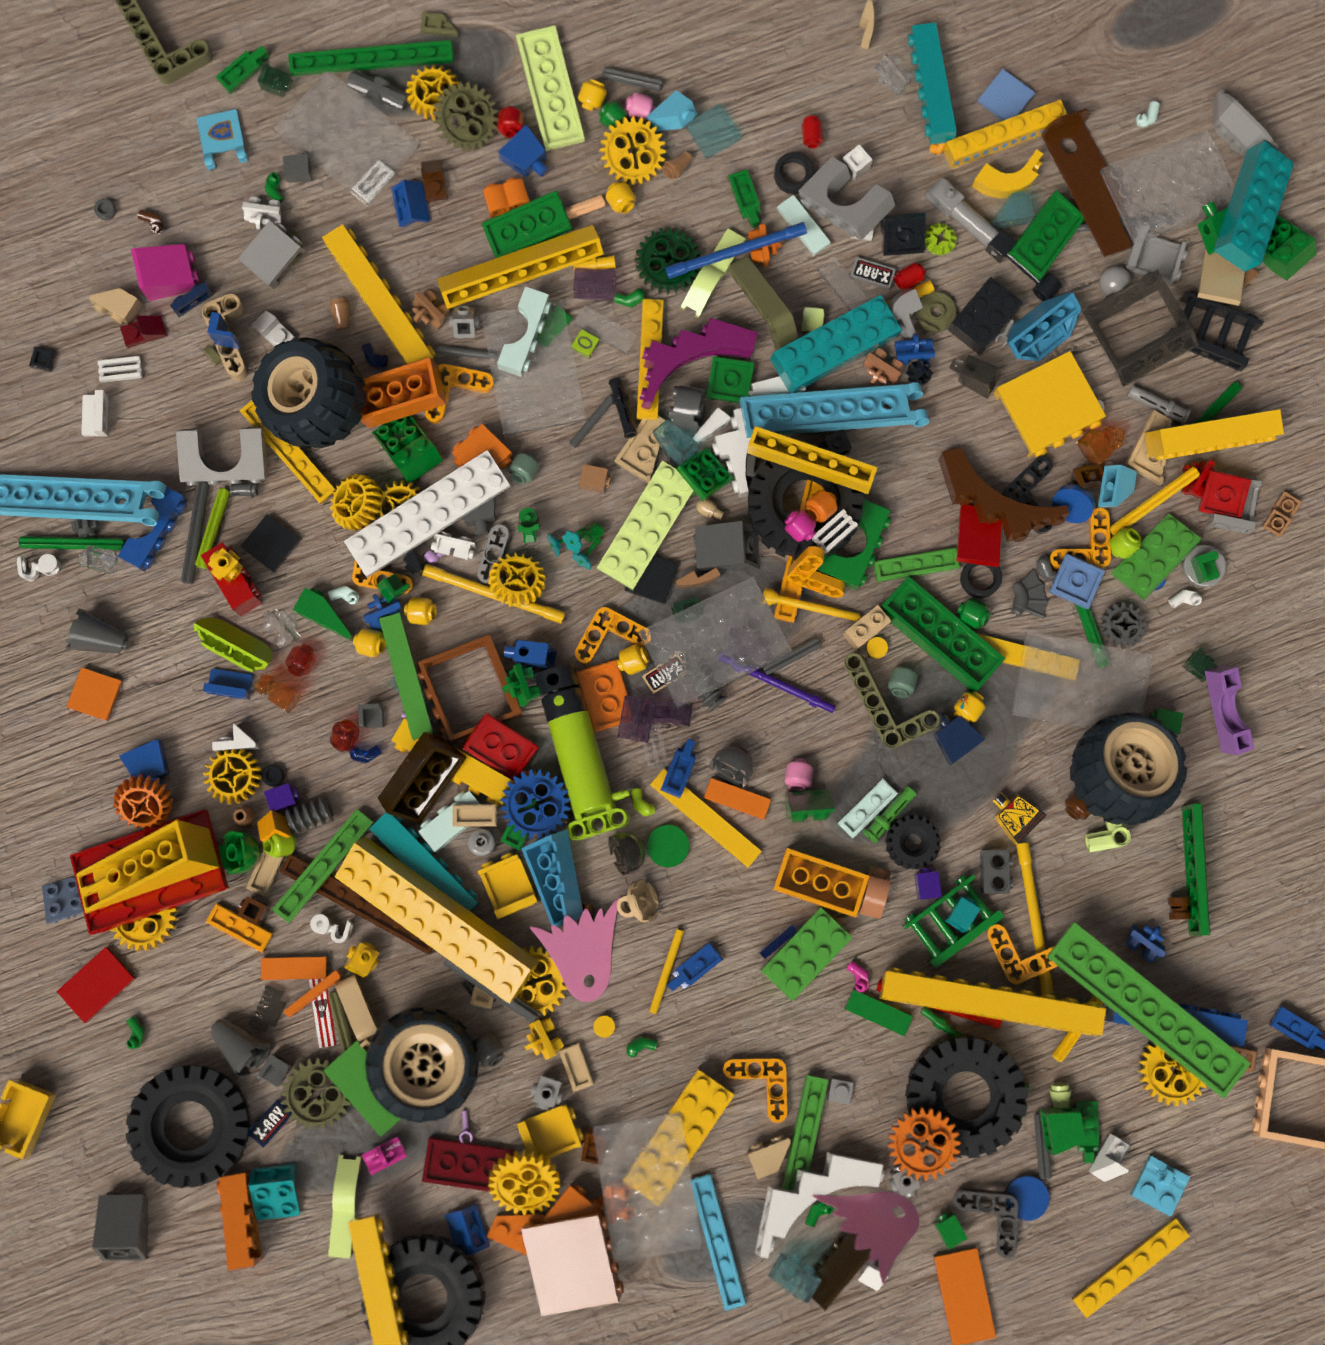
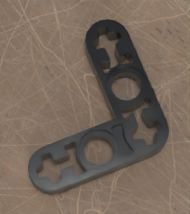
[1003,456,1053,534]
[954,1188,1018,1258]

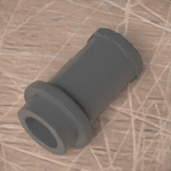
[230,482,258,498]

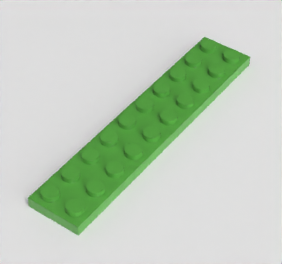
[1046,922,1251,1098]

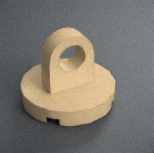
[617,879,659,923]

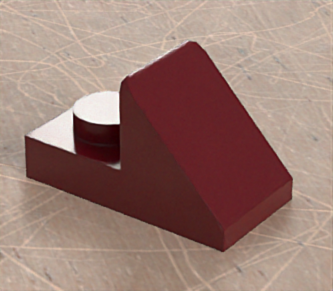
[120,315,167,348]

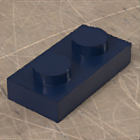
[170,282,213,317]

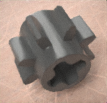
[71,519,100,537]

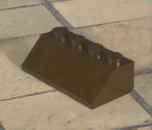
[378,731,466,824]
[801,1232,871,1311]

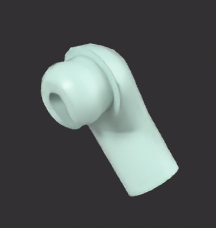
[1136,101,1160,127]
[328,586,359,605]

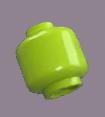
[1109,528,1141,559]
[263,831,297,858]

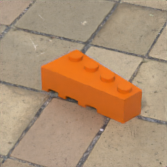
[217,1171,263,1271]

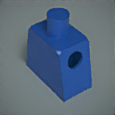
[498,125,549,177]
[504,640,557,670]
[119,739,169,785]

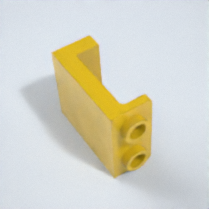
[478,852,539,919]
[517,1103,585,1161]

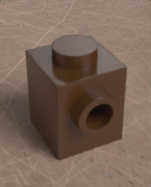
[237,896,271,926]

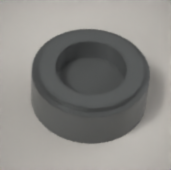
[94,198,116,221]

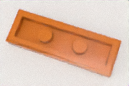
[704,778,771,820]
[261,957,327,980]
[283,970,343,1017]

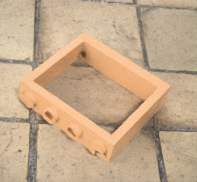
[1252,1048,1325,1149]

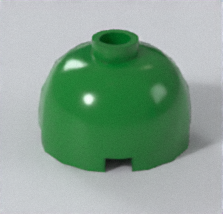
[219,831,260,874]

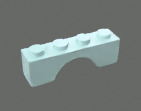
[497,287,552,377]

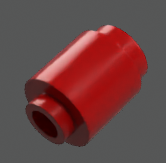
[801,116,823,149]
[893,262,926,291]

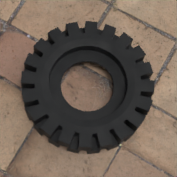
[747,443,864,560]
[906,1035,1028,1159]
[126,1065,250,1188]
[361,1234,485,1345]

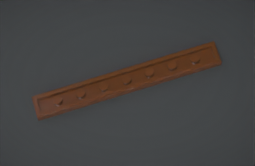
[279,854,433,955]

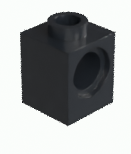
[822,430,852,456]

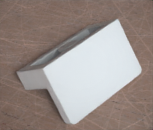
[82,390,109,436]

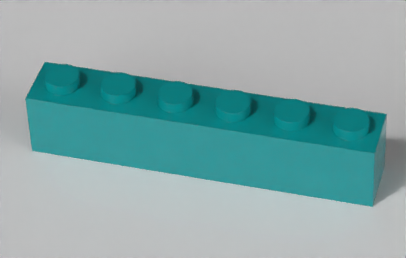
[907,22,957,145]
[369,813,480,912]

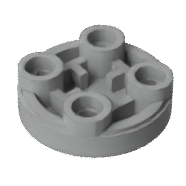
[1181,545,1226,588]

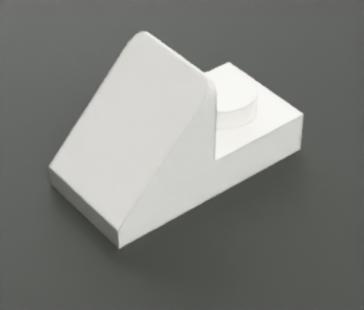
[251,311,295,347]
[212,723,260,752]
[1088,1134,1129,1182]

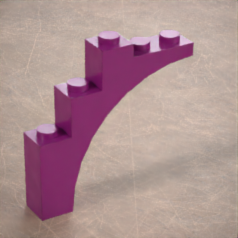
[639,318,758,410]

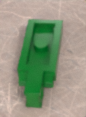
[216,45,270,94]
[728,169,761,228]
[500,792,540,850]
[1074,1101,1099,1163]

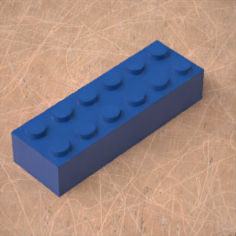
[1105,1002,1248,1047]

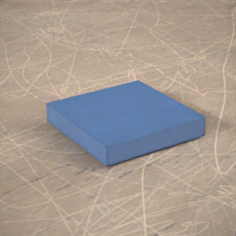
[977,69,1035,121]
[1049,553,1105,609]

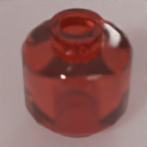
[285,644,317,677]
[329,719,360,752]

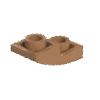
[1262,491,1302,538]

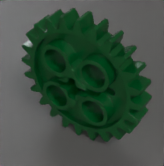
[635,227,701,295]

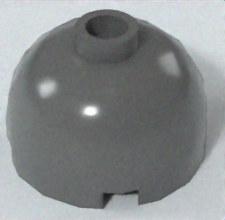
[710,746,754,787]

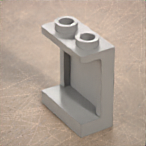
[238,220,306,289]
[1124,227,1188,286]
[1207,472,1262,534]

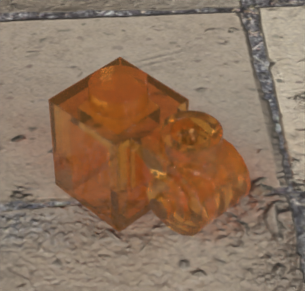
[1076,425,1124,465]
[254,674,302,714]

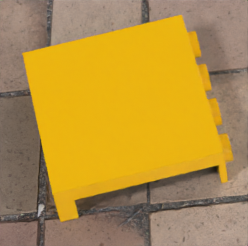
[993,351,1106,458]

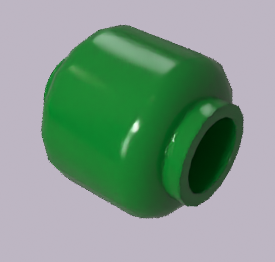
[598,101,629,129]
[957,598,991,629]

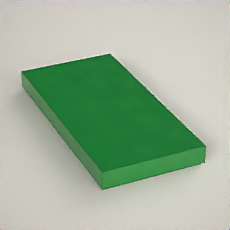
[481,190,573,258]
[1008,190,1084,280]

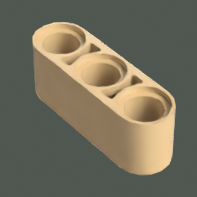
[335,974,379,1041]

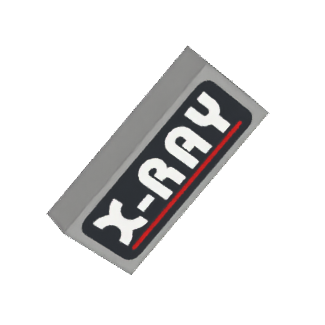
[850,257,896,290]

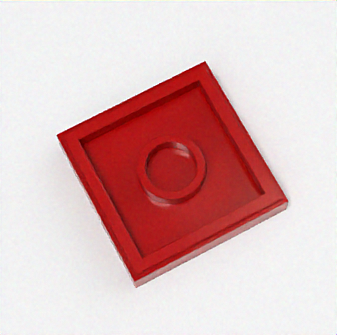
[1198,470,1252,519]

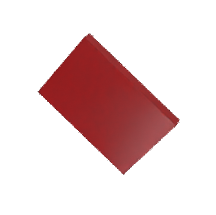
[956,505,1002,567]
[462,712,539,782]
[56,947,136,1024]

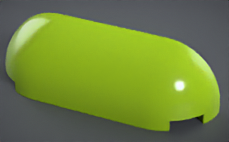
[194,617,273,672]

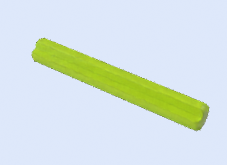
[195,488,230,569]

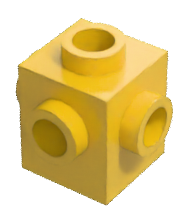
[208,548,243,582]
[343,942,379,978]

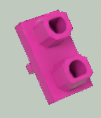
[362,1136,407,1175]

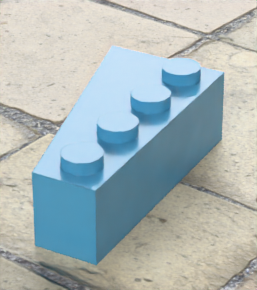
[521,830,583,927]

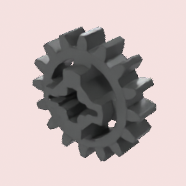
[1099,602,1147,649]

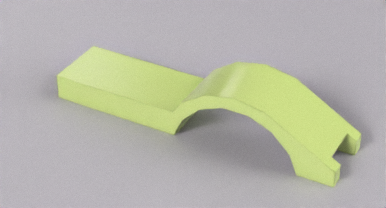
[681,229,746,318]
[328,1154,362,1258]

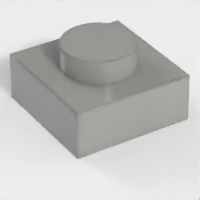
[828,1078,853,1105]

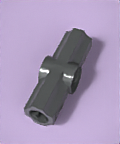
[347,70,410,112]

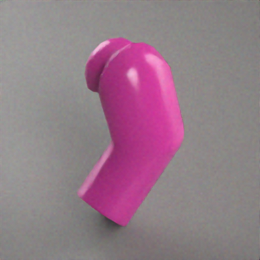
[846,960,869,992]

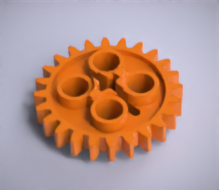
[888,1106,961,1181]

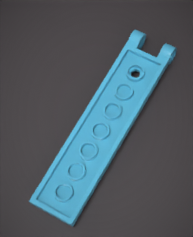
[740,382,929,438]
[0,474,167,526]

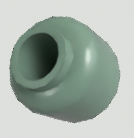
[508,452,539,484]
[888,665,918,698]

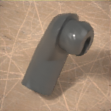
[1036,556,1057,581]

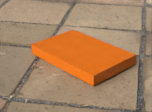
[577,659,636,733]

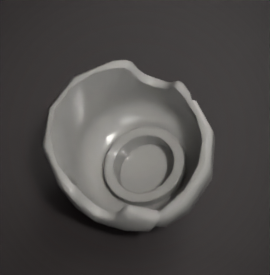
[1099,266,1131,298]

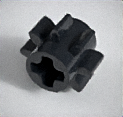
[906,359,933,385]

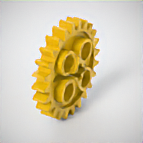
[599,116,666,186]
[110,908,179,951]
[517,945,568,1016]
[1137,1043,1207,1106]
[488,1150,560,1215]

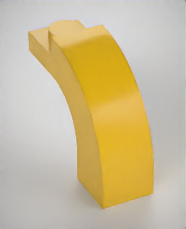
[972,149,1043,198]

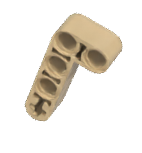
[202,294,248,382]

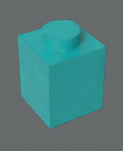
[945,897,980,933]

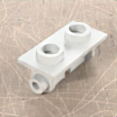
[431,532,476,560]

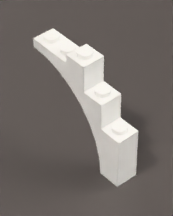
[712,376,806,498]

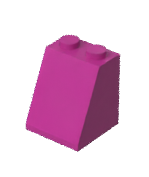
[131,244,200,301]

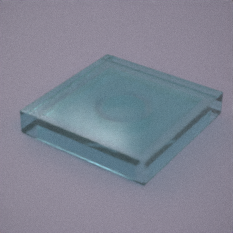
[685,104,741,160]

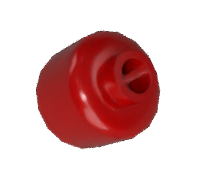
[497,106,524,138]

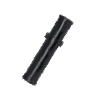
[609,377,637,438]

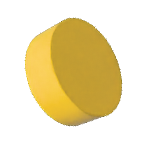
[866,637,888,659]
[593,1015,615,1038]

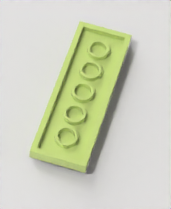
[516,25,585,151]
[597,461,694,590]

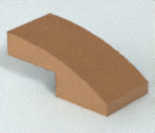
[675,568,720,589]

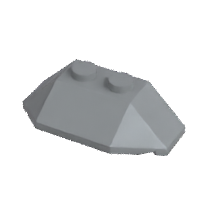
[1213,89,1279,156]

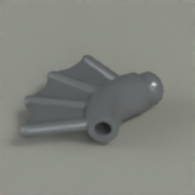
[1011,569,1048,619]

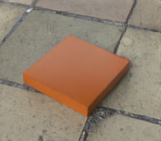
[66,667,123,721]

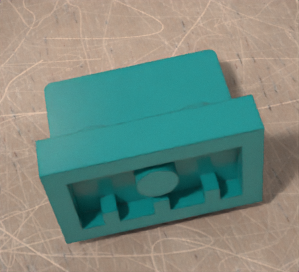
[249,1164,300,1221]

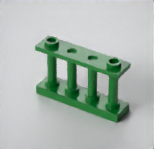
[902,874,1004,968]

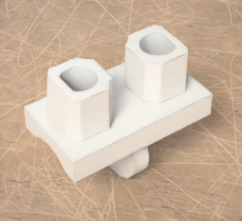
[242,197,282,230]

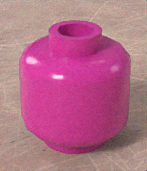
[784,510,816,542]

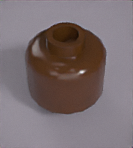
[1065,791,1091,820]

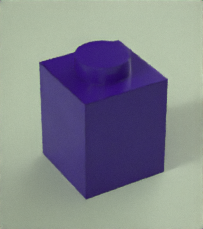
[264,783,300,812]
[914,868,942,900]

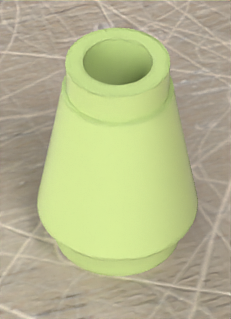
[1049,1082,1071,1108]

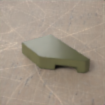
[420,12,459,37]

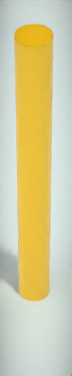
[649,929,684,1014]

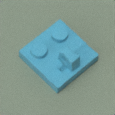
[1130,1155,1190,1217]

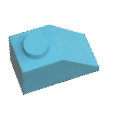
[647,90,697,132]
[1098,465,1137,508]

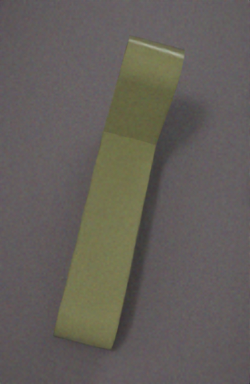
[116,0,212,84]
[728,256,798,351]
[844,653,942,749]

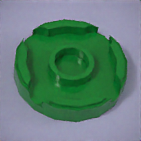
[647,825,690,868]

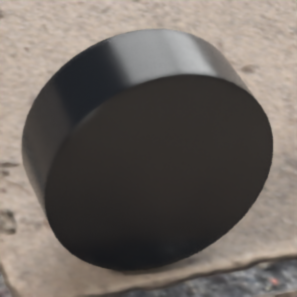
[262,765,284,787]

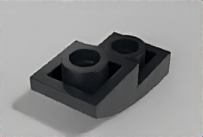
[403,549,423,576]

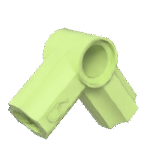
[1085,822,1131,853]

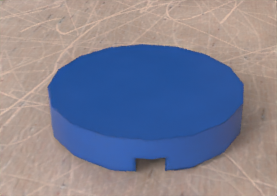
[1052,485,1095,523]
[1005,1175,1050,1221]

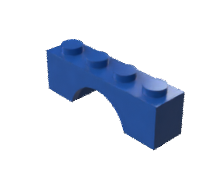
[118,486,188,572]

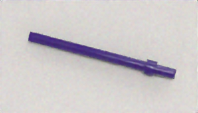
[717,652,836,713]

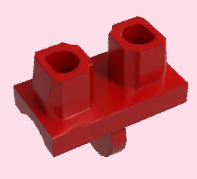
[1181,460,1217,499]

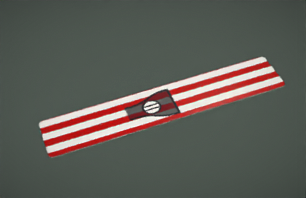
[308,979,336,1048]

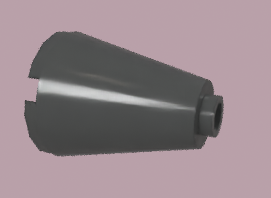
[66,608,129,654]
[211,1019,271,1078]

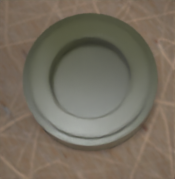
[202,345,222,366]

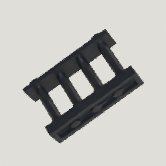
[1164,291,1264,372]

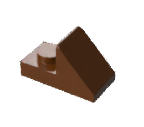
[421,159,447,203]
[1071,464,1104,491]
[581,1126,609,1165]

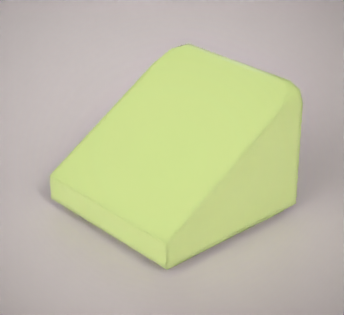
[801,307,825,332]

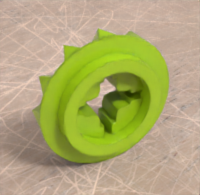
[925,222,957,255]

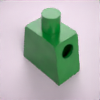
[1198,201,1228,255]
[1039,1107,1094,1155]

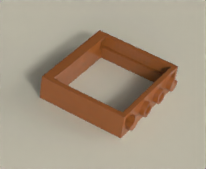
[416,634,522,744]

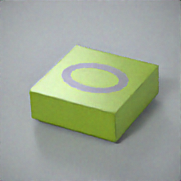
[571,329,599,358]

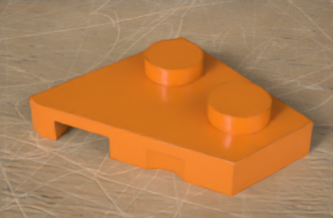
[487,1213,545,1255]

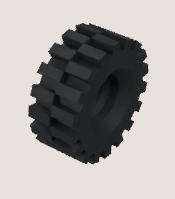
[885,815,942,870]

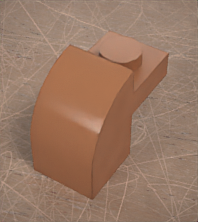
[859,866,891,919]

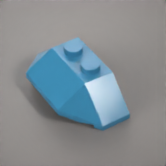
[1007,292,1082,362]

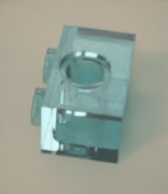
[768,1253,822,1303]

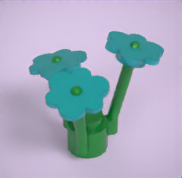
[547,521,604,570]

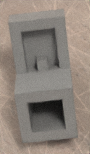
[888,289,923,338]

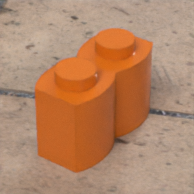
[483,177,529,218]

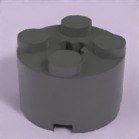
[669,386,706,431]

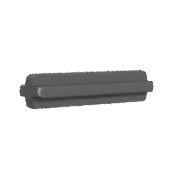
[602,67,662,91]
[762,637,821,675]
[1034,1113,1052,1179]

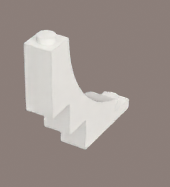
[755,1152,884,1258]

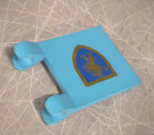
[196,109,248,170]

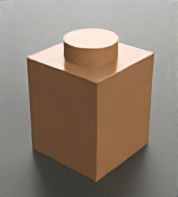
[579,464,611,494]

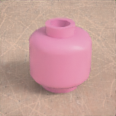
[624,92,656,123]
[784,758,814,791]

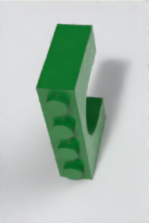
[816,500,892,590]

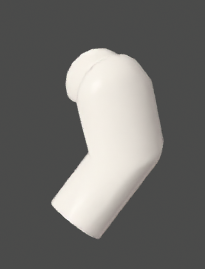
[1168,589,1202,608]

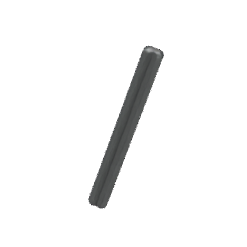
[181,481,209,584]
[444,958,539,1023]

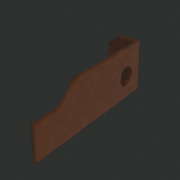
[1041,108,1133,257]

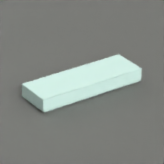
[777,195,831,256]
[837,779,898,839]

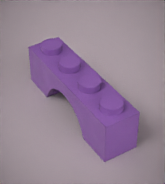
[1205,665,1254,755]

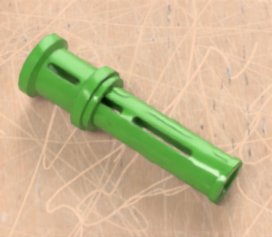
[862,786,917,844]

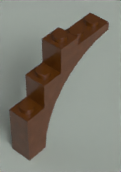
[939,447,1069,542]

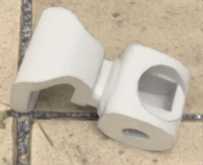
[17,554,61,582]
[310,914,354,943]

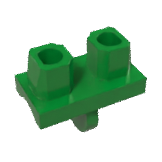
[518,507,540,543]
[502,663,540,707]

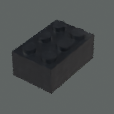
[948,276,1023,355]

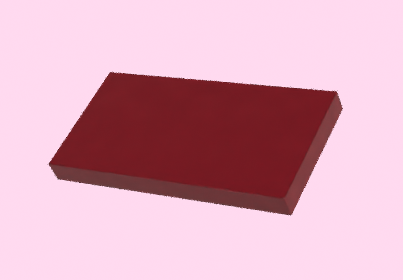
[422,1137,516,1192]

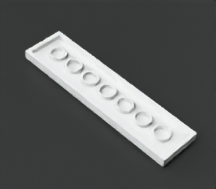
[344,450,511,578]

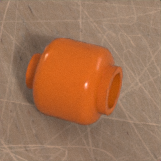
[805,490,837,522]

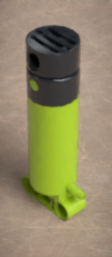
[534,664,631,840]

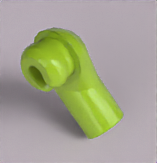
[631,788,655,816]

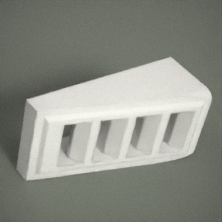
[692,408,731,447]

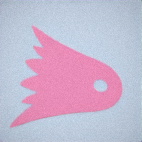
[530,896,620,1002]
[812,1191,919,1285]

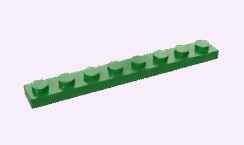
[288,40,454,76]

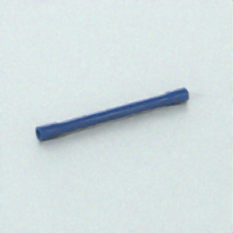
[665,222,807,279]

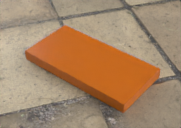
[933,1247,996,1345]

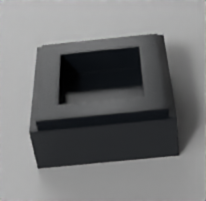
[29,346,56,372]

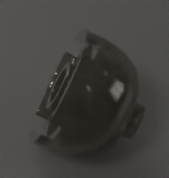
[608,831,647,876]

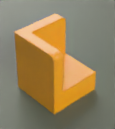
[257,810,291,842]

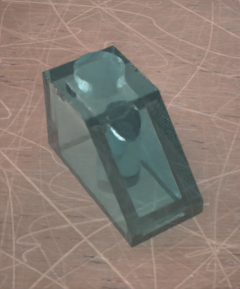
[991,192,1035,229]
[653,419,698,466]

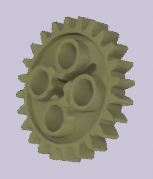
[432,82,498,151]
[280,1058,351,1131]

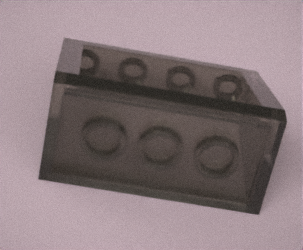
[1082,269,1198,387]

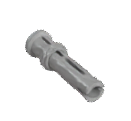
[1128,384,1192,426]

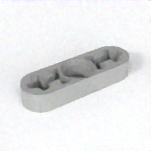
[477,524,509,585]

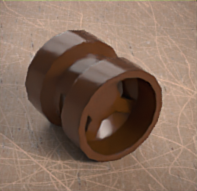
[1168,897,1191,920]

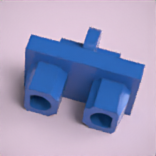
[894,333,935,365]
[363,593,403,630]
[1125,924,1166,963]

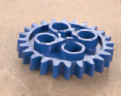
[500,770,570,839]

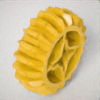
[406,64,461,121]
[329,473,382,531]
[375,480,421,520]
[488,552,546,608]
[203,749,262,805]

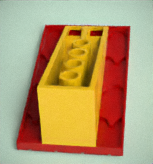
[70,809,229,935]

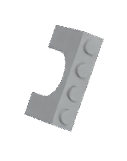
[799,156,895,241]
[176,426,268,485]

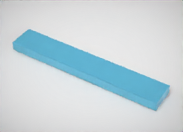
[689,1173,746,1311]

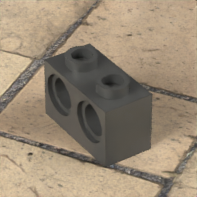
[980,850,1013,894]

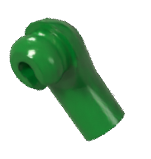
[265,172,284,203]
[614,288,645,308]
[126,1016,145,1050]
[626,1036,658,1057]
[805,1201,834,1228]

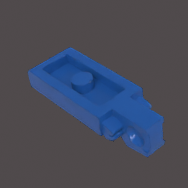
[660,739,696,798]
[667,942,723,992]
[1269,1006,1325,1051]

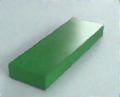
[844,989,913,1037]

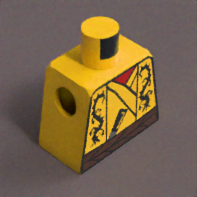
[993,792,1047,845]

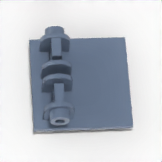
[42,876,83,924]

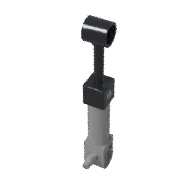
[925,178,1062,301]

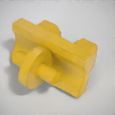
[525,1018,564,1060]

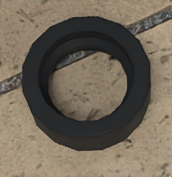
[774,152,814,194]
[960,563,1002,599]

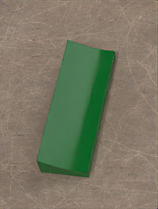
[880,576,1006,692]
[1181,804,1210,936]

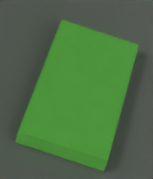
[323,1041,401,1137]

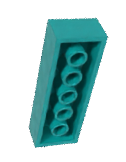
[1213,141,1294,272]
[770,295,902,393]

